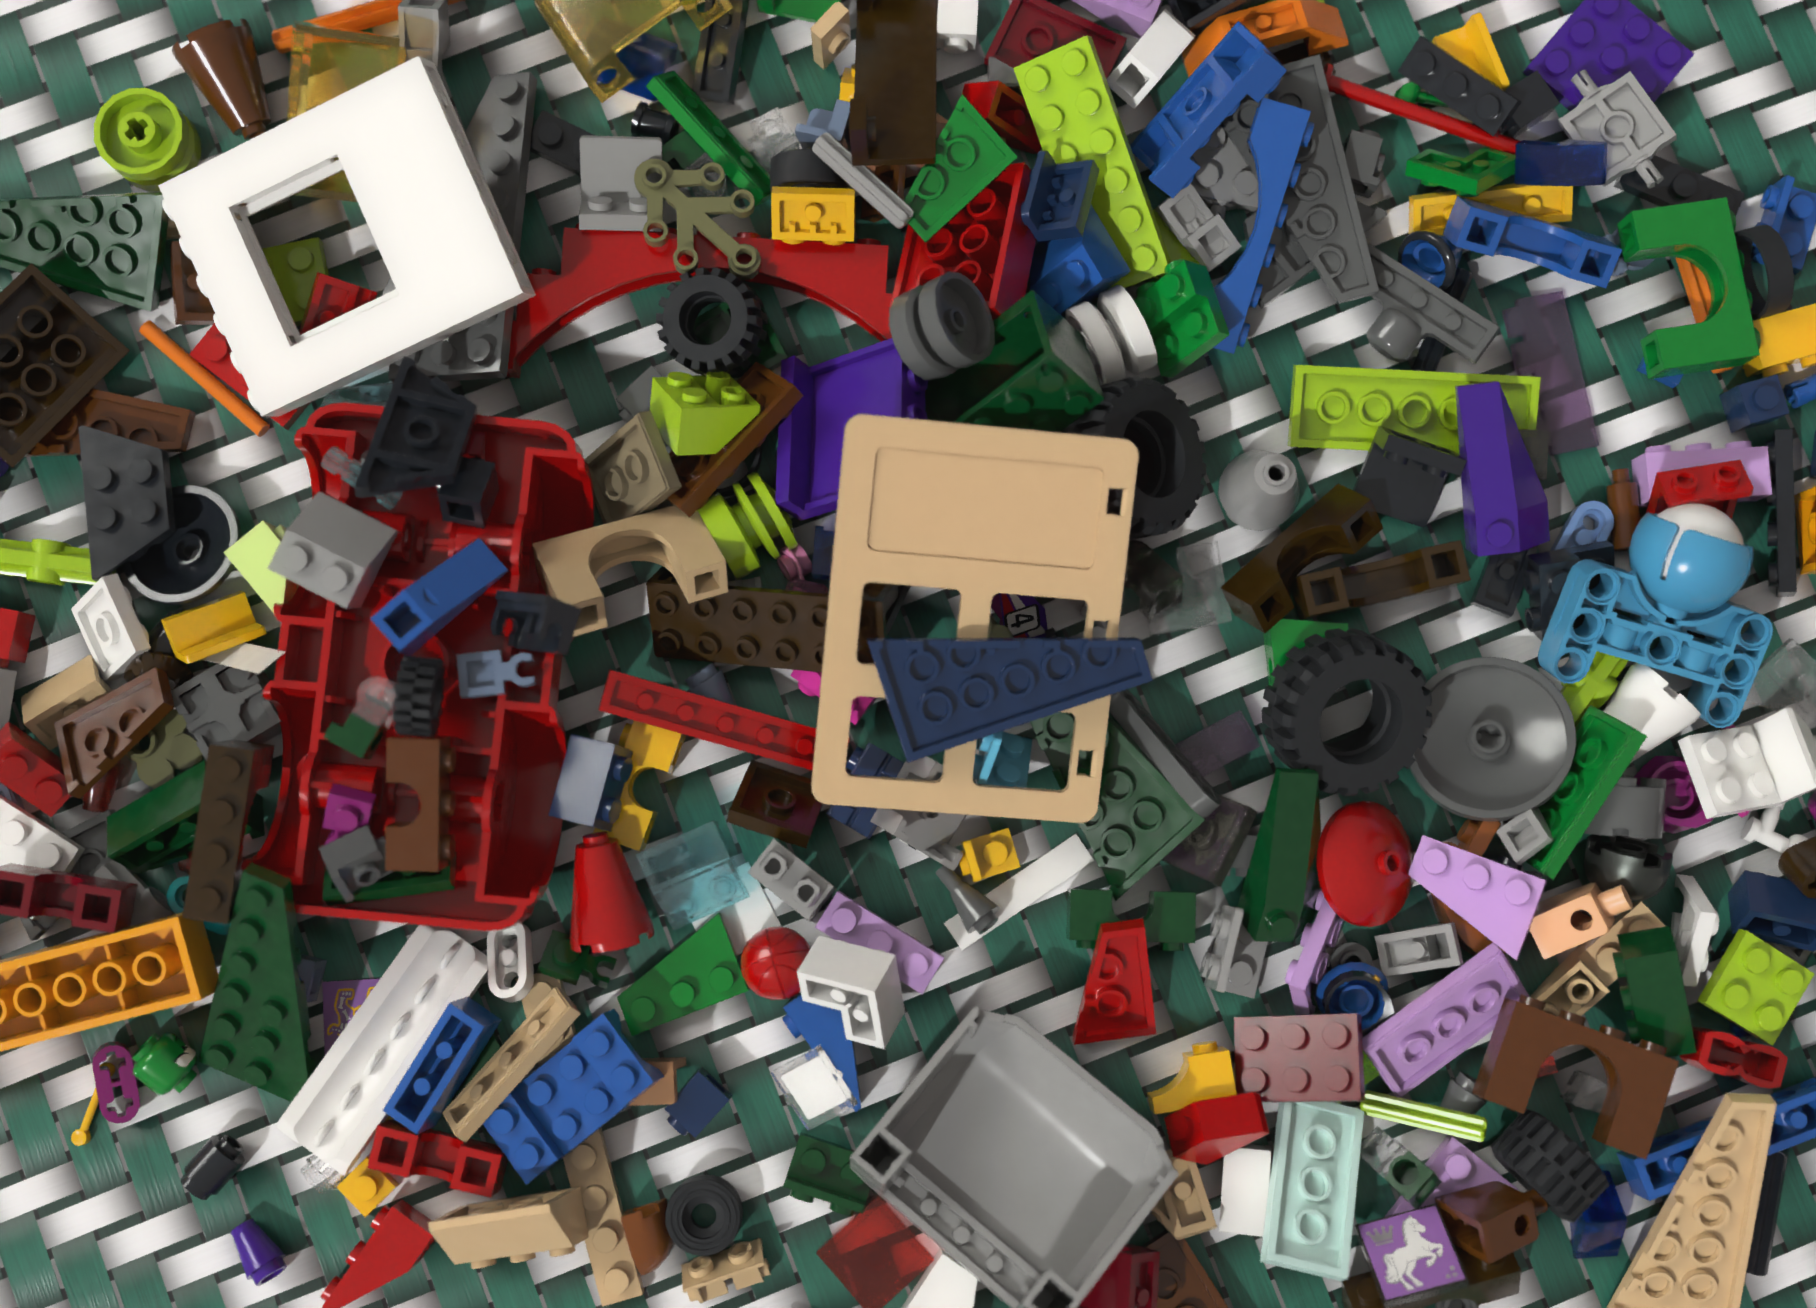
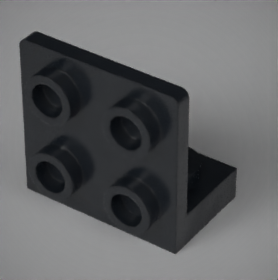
[1353,426,1467,527]

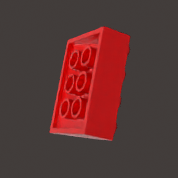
[887,162,1036,320]

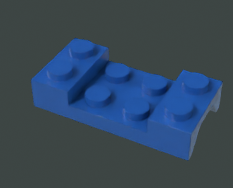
[1130,21,1287,198]
[483,1009,665,1185]

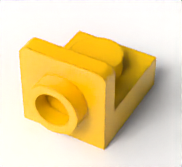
[959,828,1020,882]

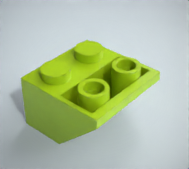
[650,371,760,456]

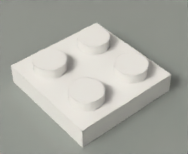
[71,573,151,682]

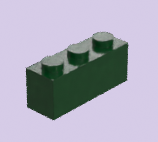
[1612,926,1697,1057]

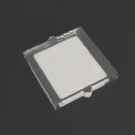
[770,1045,858,1131]

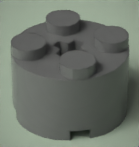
[1584,775,1667,839]

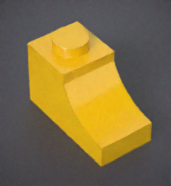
[1147,1041,1237,1114]

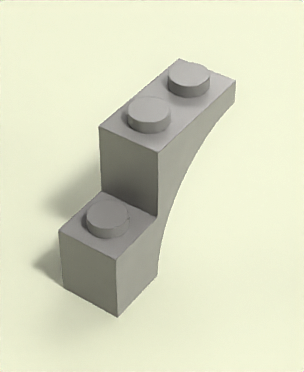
[397,0,450,82]

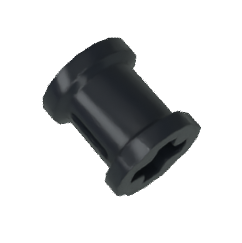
[631,101,680,145]

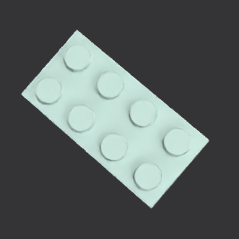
[1260,1102,1364,1281]

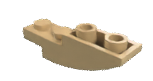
[1530,901,1665,1016]

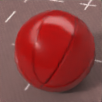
[741,926,811,1000]

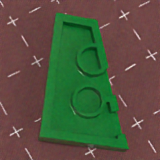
[904,94,1018,243]

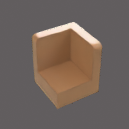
[628,1057,686,1106]

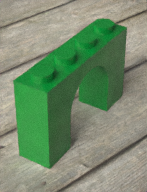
[1617,197,1761,379]

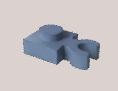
[457,650,536,699]

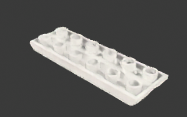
[276,925,488,1176]

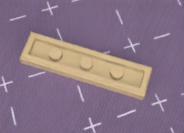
[442,986,581,1142]

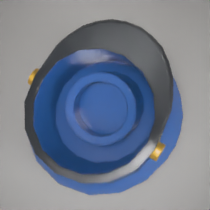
[1316,962,1395,1038]

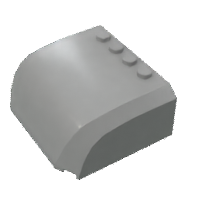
[850,1006,1179,1308]

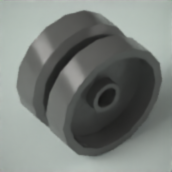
[889,272,995,381]

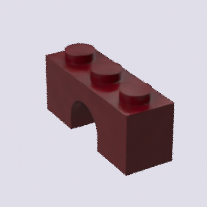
[0,863,138,933]

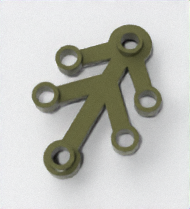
[634,159,761,281]

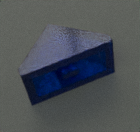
[1570,1170,1628,1259]

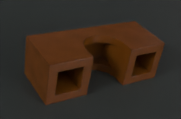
[385,735,457,872]

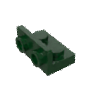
[783,1132,871,1216]

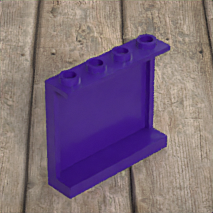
[775,338,928,521]

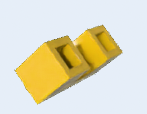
[593,720,686,851]

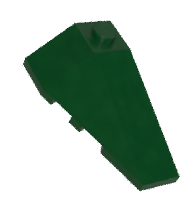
[1237,768,1321,942]

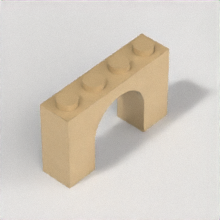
[532,505,728,637]

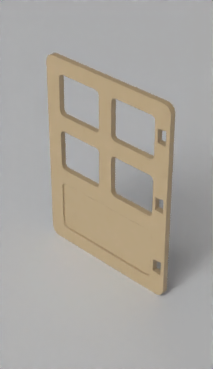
[811,414,1139,823]

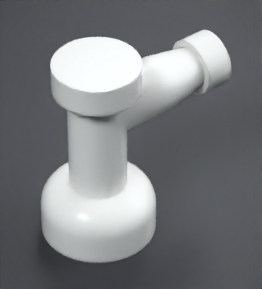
[1741,802,1808,857]

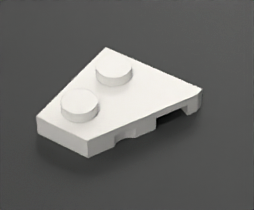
[1671,874,1719,987]

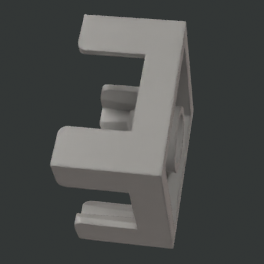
[870,757,965,871]

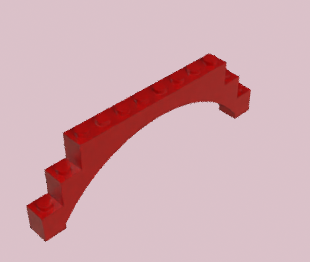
[507,223,926,392]

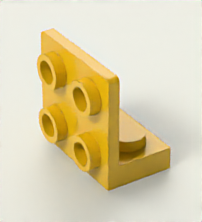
[771,186,856,245]

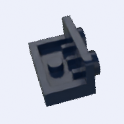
[1021,150,1100,242]

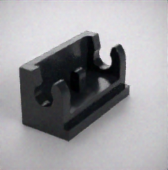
[491,590,581,655]

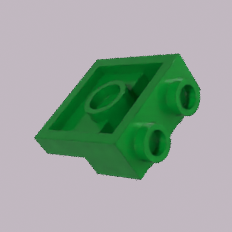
[1134,259,1230,378]

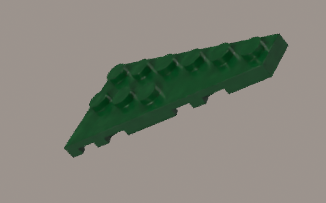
[1030,637,1206,901]
[198,862,316,1102]

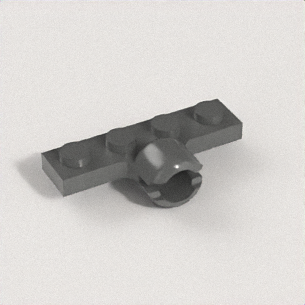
[1367,242,1500,364]

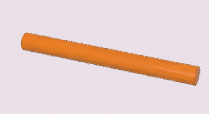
[139,320,270,437]

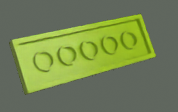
[1013,35,1171,299]
[1287,365,1541,459]

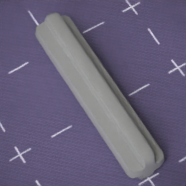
[812,132,914,229]

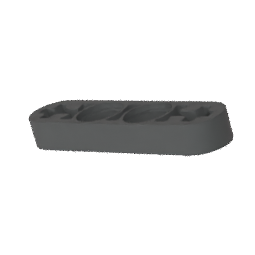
[1109,689,1222,818]

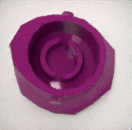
[1634,756,1713,834]

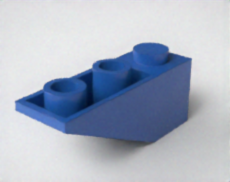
[370,538,509,656]
[782,993,862,1112]

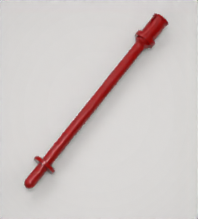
[1288,61,1589,184]

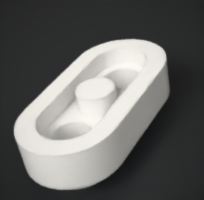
[487,923,534,1002]

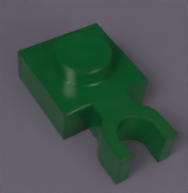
[537,929,617,989]

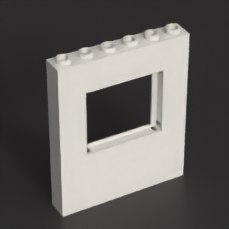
[159,56,536,417]

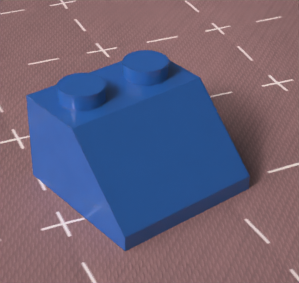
[1029,205,1131,318]

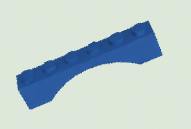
[1213,97,1314,354]

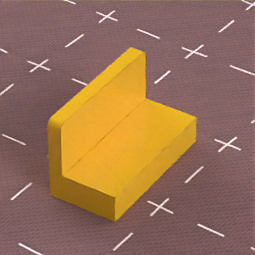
[1432,12,1510,115]
[161,590,267,664]

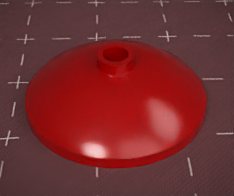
[1317,801,1414,927]

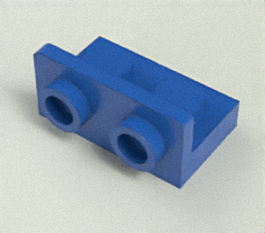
[1751,175,1816,275]

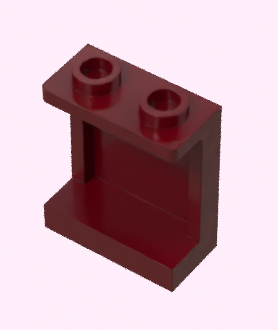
[1077,1243,1160,1308]

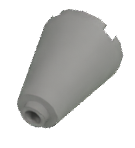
[1218,450,1300,531]

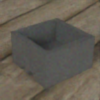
[171,664,282,761]

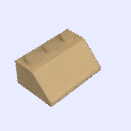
[428,1186,589,1269]

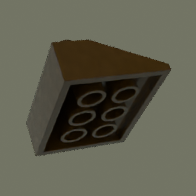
[0,263,130,468]

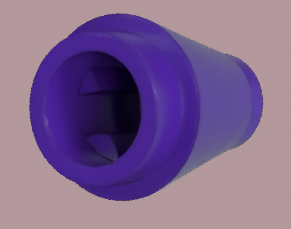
[231,1219,287,1286]

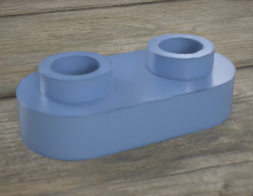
[1550,501,1614,551]

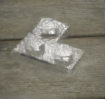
[1143,541,1232,636]

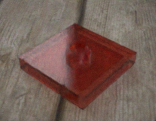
[816,1195,934,1308]

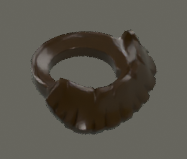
[124,651,193,691]

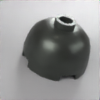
[1584,834,1673,902]

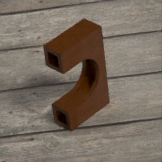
[1472,994,1679,1159]

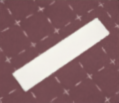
[201,643,285,674]
[944,834,1094,950]

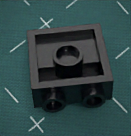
[1523,540,1616,641]

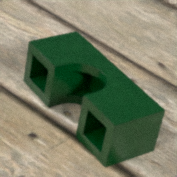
[1066,889,1196,951]

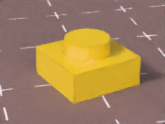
[336,1155,400,1217]

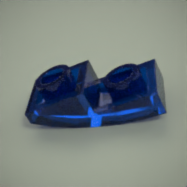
[1515,139,1608,186]

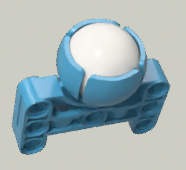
[1538,503,1773,728]

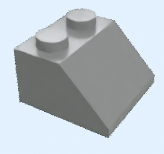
[267,491,398,609]

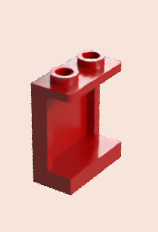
[1646,460,1754,519]

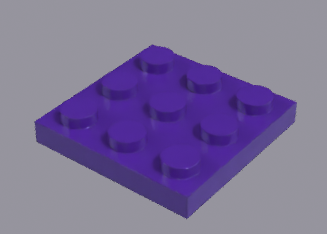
[1522,0,1694,111]

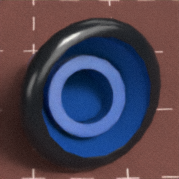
[1398,230,1464,292]

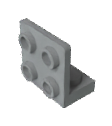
[579,135,662,232]
[1200,905,1268,999]

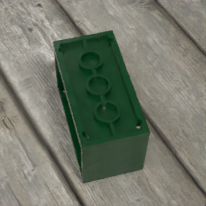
[925,290,1105,432]

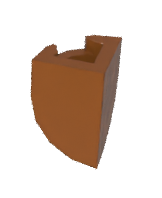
[621,1198,673,1275]

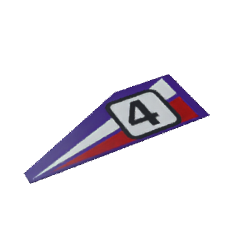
[999,593,1048,638]

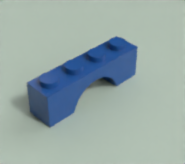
[1442,196,1622,288]

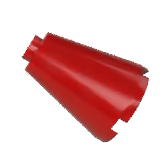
[570,831,655,953]

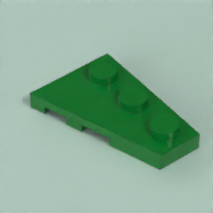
[617,913,749,1036]

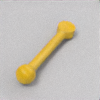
[71,1062,116,1146]

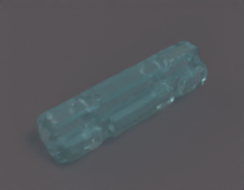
[321,446,403,509]

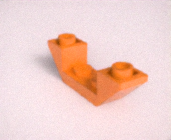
[1181,0,1348,78]

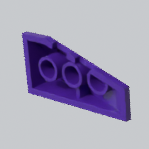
[1455,381,1550,557]

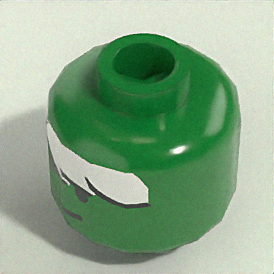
[131,1032,197,1095]

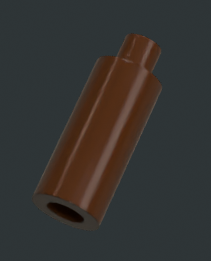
[1606,468,1641,551]

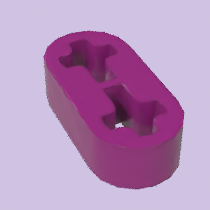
[92,1041,140,1124]

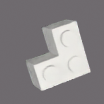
[797,936,905,1049]

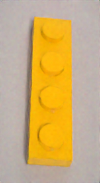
[1409,178,1573,236]

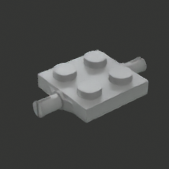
[1558,70,1677,189]
[1191,124,1258,221]

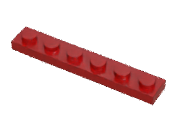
[598,669,850,770]

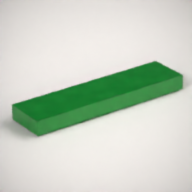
[646,70,771,207]

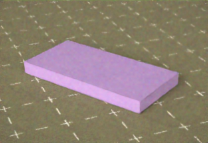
[1362,943,1530,1098]

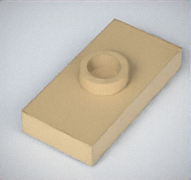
[811,1,851,70]

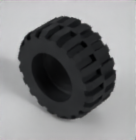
[1060,376,1206,541]
[1261,628,1433,796]

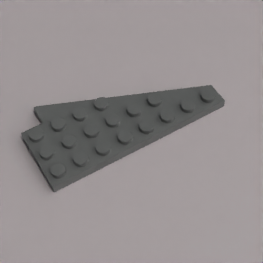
[381,72,537,383]

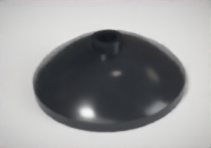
[123,485,242,605]

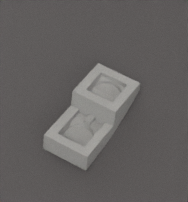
[1154,183,1242,272]
[1496,808,1553,865]

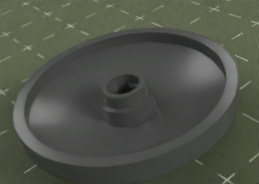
[1409,657,1576,822]

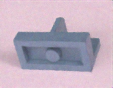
[795,99,851,152]

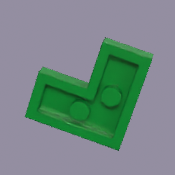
[1405,147,1520,197]

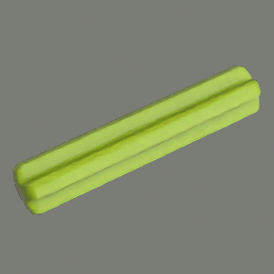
[1360,1090,1488,1142]

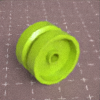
[94,88,201,192]

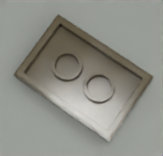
[585,410,682,524]

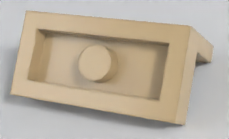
[21,655,113,750]

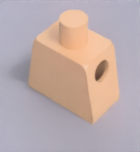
[1529,882,1633,959]

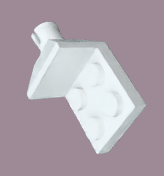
[1678,707,1816,819]

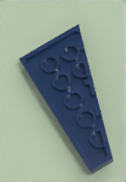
[866,637,1153,763]

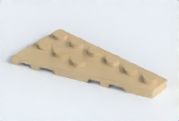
[1606,1093,1776,1308]

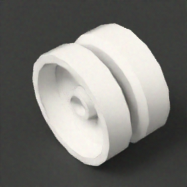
[1065,285,1158,386]

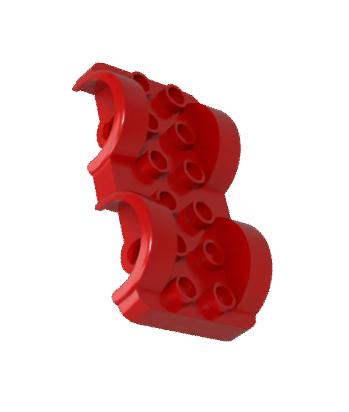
[241,403,594,931]

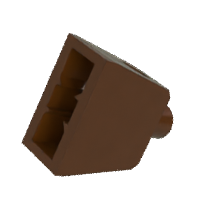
[1435,1181,1548,1264]

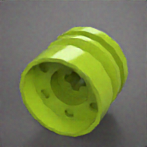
[697,471,798,581]

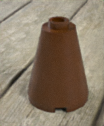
[171,19,271,140]

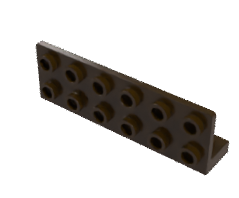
[849,0,937,166]
[646,566,898,672]

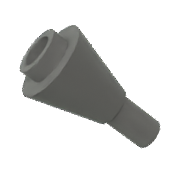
[935,865,1000,934]

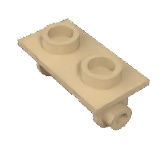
[681,1238,771,1304]

